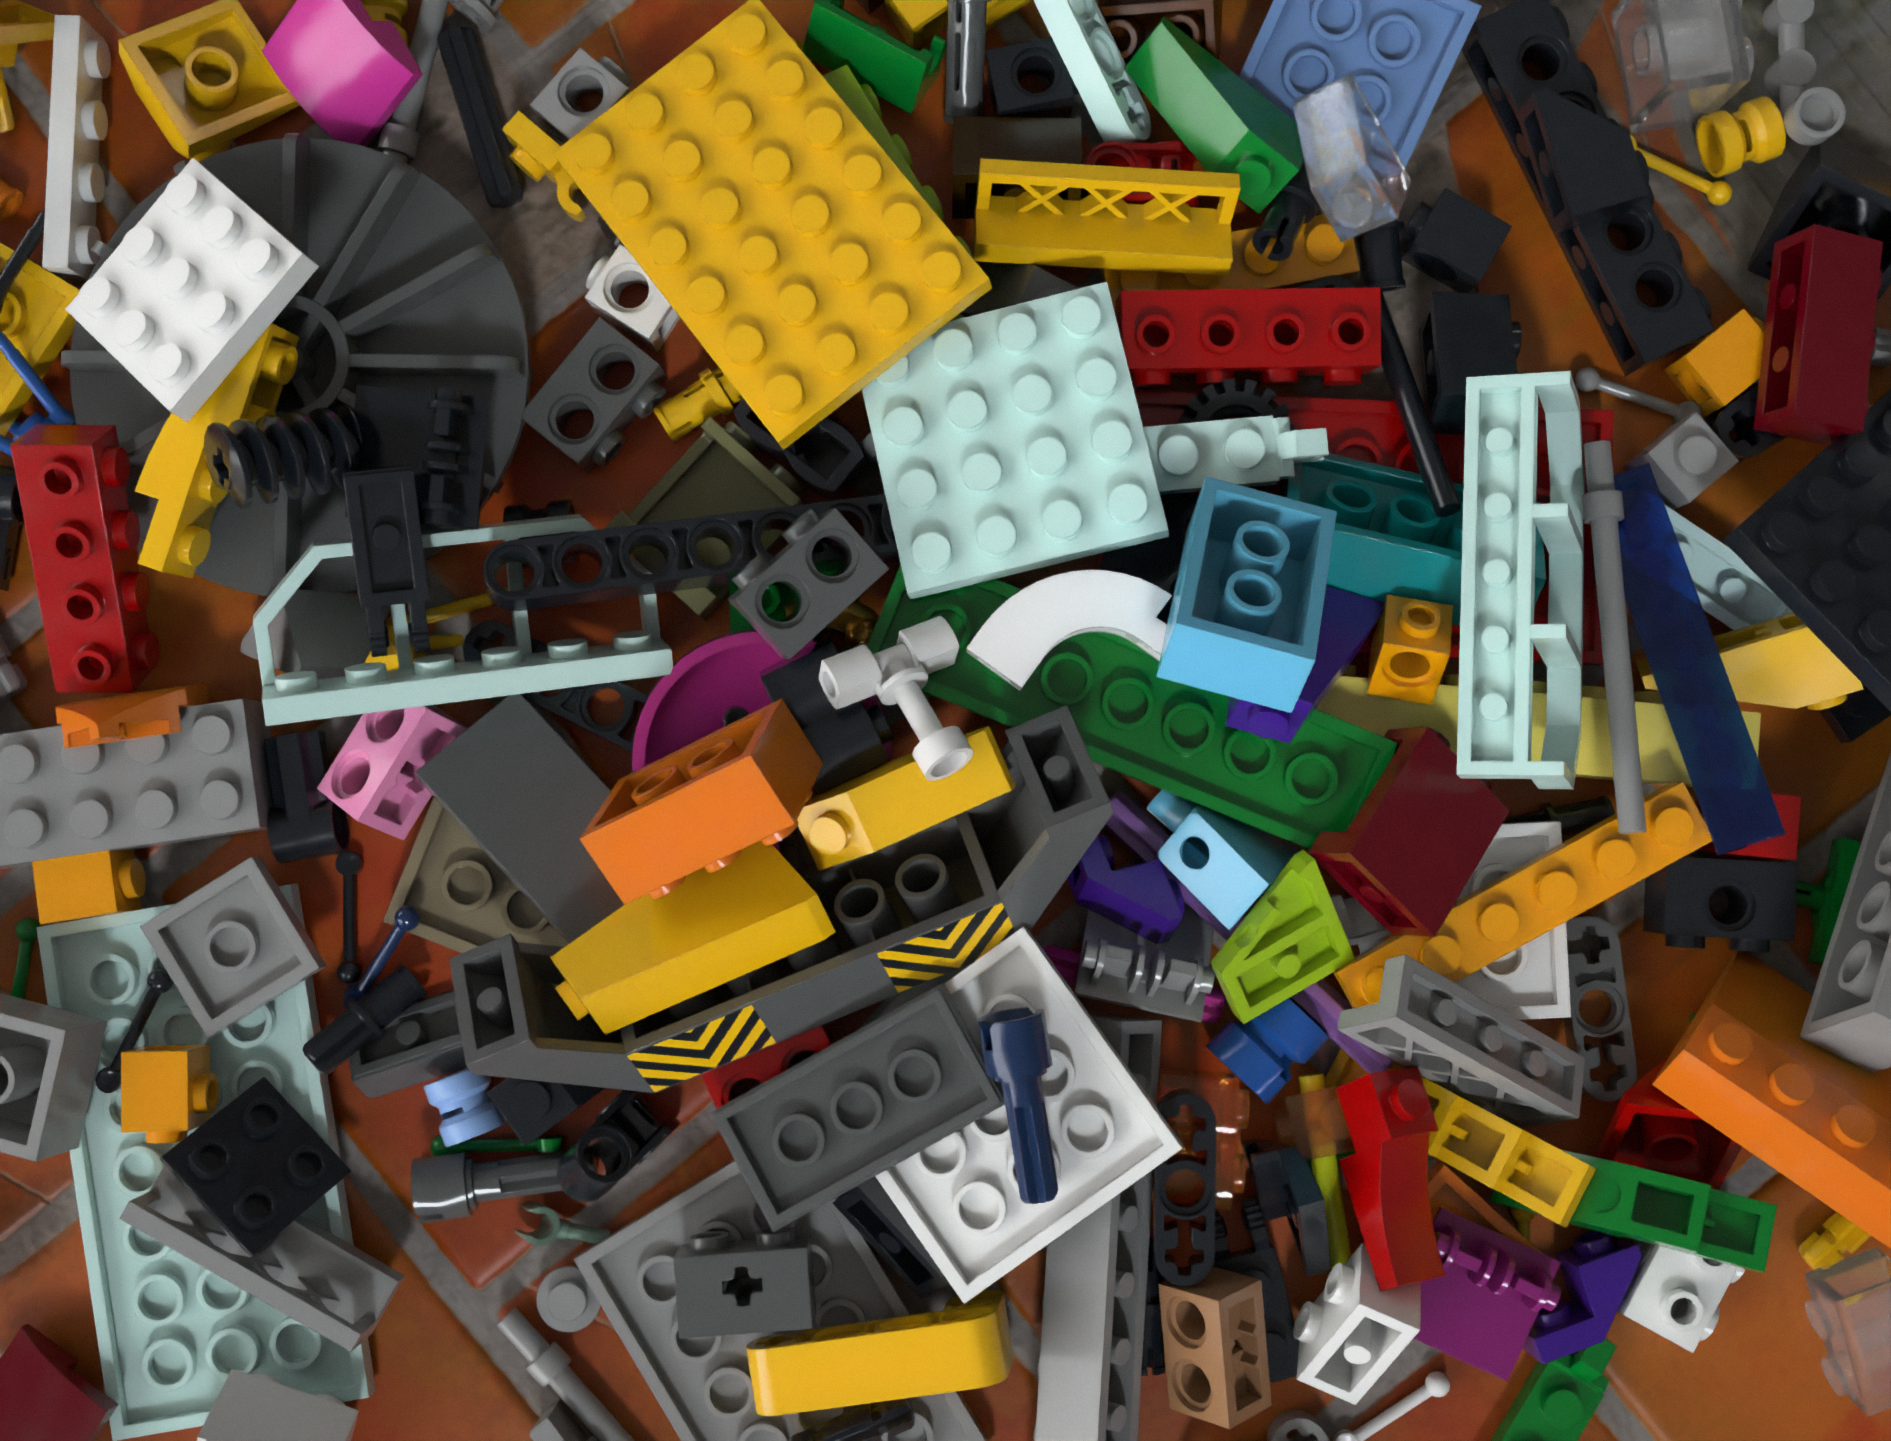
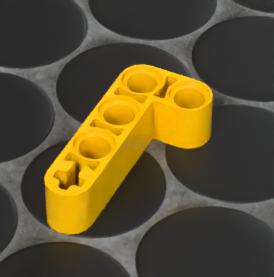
[746,1290,1015,1416]

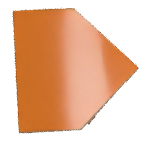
[55,683,209,749]

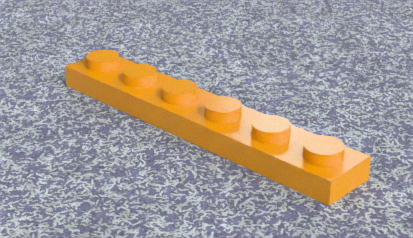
[1333,781,1715,1008]

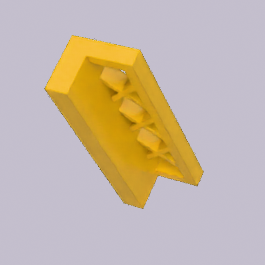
[974,158,1241,276]

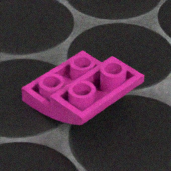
[262,0,423,147]

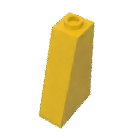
[550,840,836,1035]

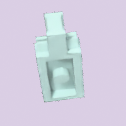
[1143,415,1329,495]

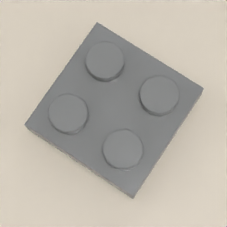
[140,856,327,1038]

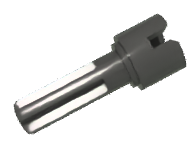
[411,1151,598,1224]

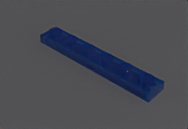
[1585,463,1786,856]

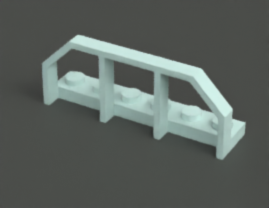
[1456,371,1585,789]
[253,514,673,726]

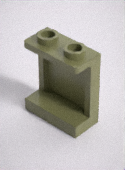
[604,417,805,621]

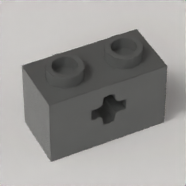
[673,1226,816,1339]

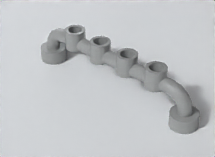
[1762,0,1846,146]

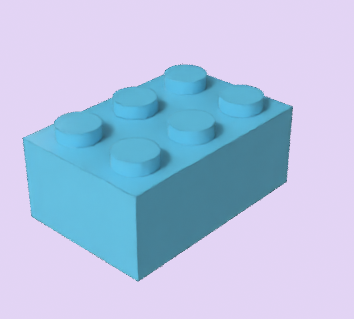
[1156,476,1337,713]

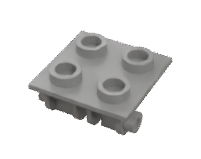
[1074,902,1215,1023]

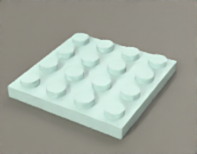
[862,282,1169,599]

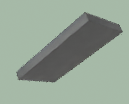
[415,694,624,944]
[710,983,1005,1232]

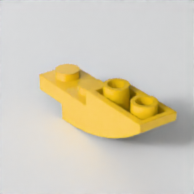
[135,323,299,578]

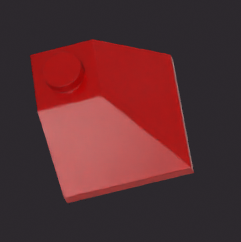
[1594,1054,1742,1190]

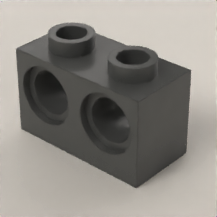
[523,317,668,474]
[728,508,889,660]

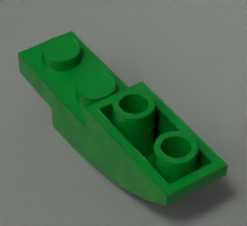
[1490,1150,1777,1273]

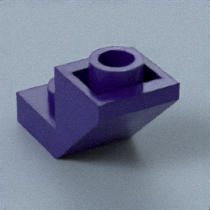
[1067,834,1184,945]
[1522,1230,1642,1364]

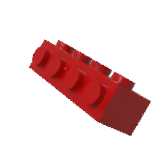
[1115,287,1381,388]
[10,424,159,693]

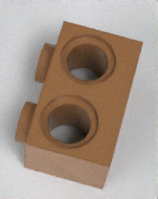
[1158,1267,1272,1429]

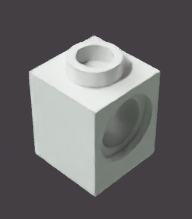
[585,244,680,353]

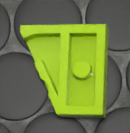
[1210,850,1355,1024]

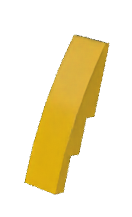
[1325,1048,1596,1228]

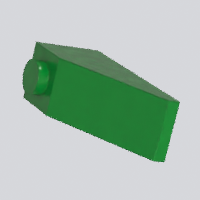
[1124,17,1313,214]

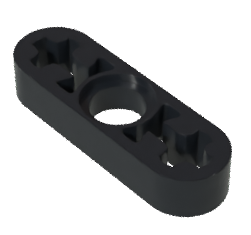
[1153,1088,1216,1286]

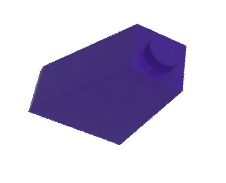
[1226,586,1384,743]

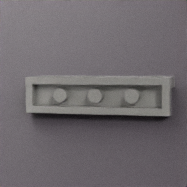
[1337,955,1585,1128]
[119,1165,405,1352]

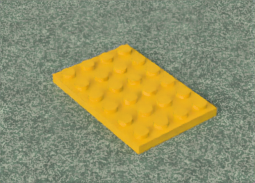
[552,0,992,450]

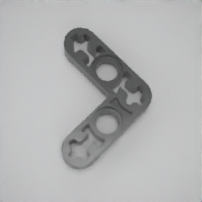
[1563,915,1637,1102]

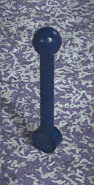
[343,905,421,1009]

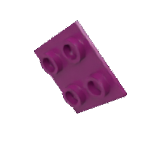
[1413,1207,1561,1382]

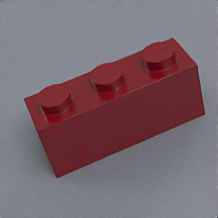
[1754,224,1883,444]

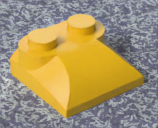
[119,0,300,161]

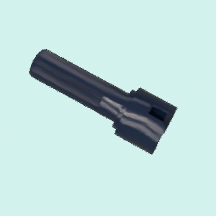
[977,1007,1058,1204]

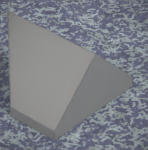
[240,589,391,680]

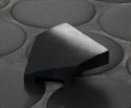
[1241,1139,1332,1277]

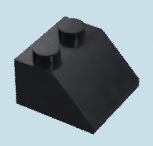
[1747,137,1891,302]

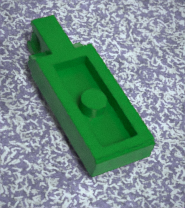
[1490,1337,1617,1441]

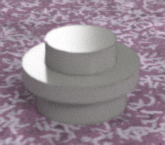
[536,1265,601,1332]

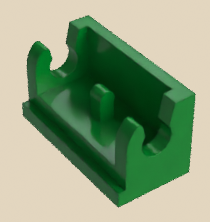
[802,0,947,114]

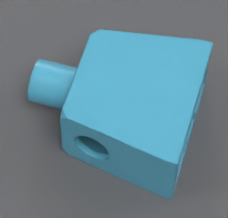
[1146,790,1303,930]

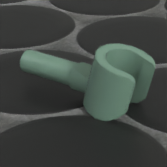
[514,1201,610,1246]

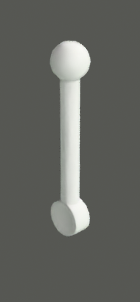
[1333,1371,1450,1441]

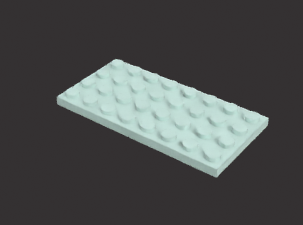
[36,884,376,1441]

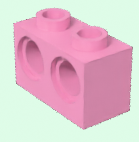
[317,705,468,841]

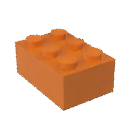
[579,698,823,905]

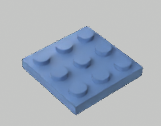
[1239,0,1482,189]

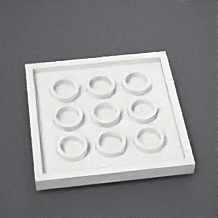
[875,926,1183,1304]

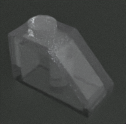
[1293,73,1412,242]

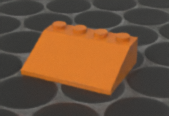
[1652,950,1891,1249]

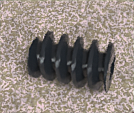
[204,405,363,509]

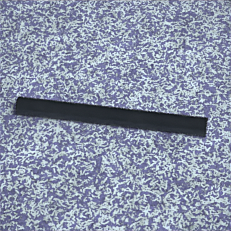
[1380,291,1461,517]

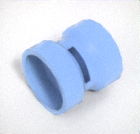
[423,1068,507,1147]

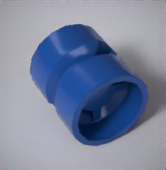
[1205,998,1329,1105]

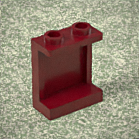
[1308,726,1510,937]

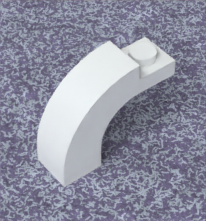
[966,570,1172,691]

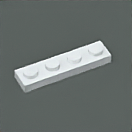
[42,15,111,283]

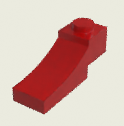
[1336,1066,1445,1292]

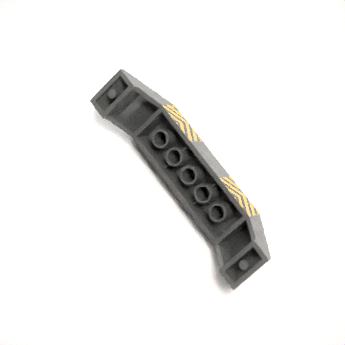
[449,705,1114,1093]

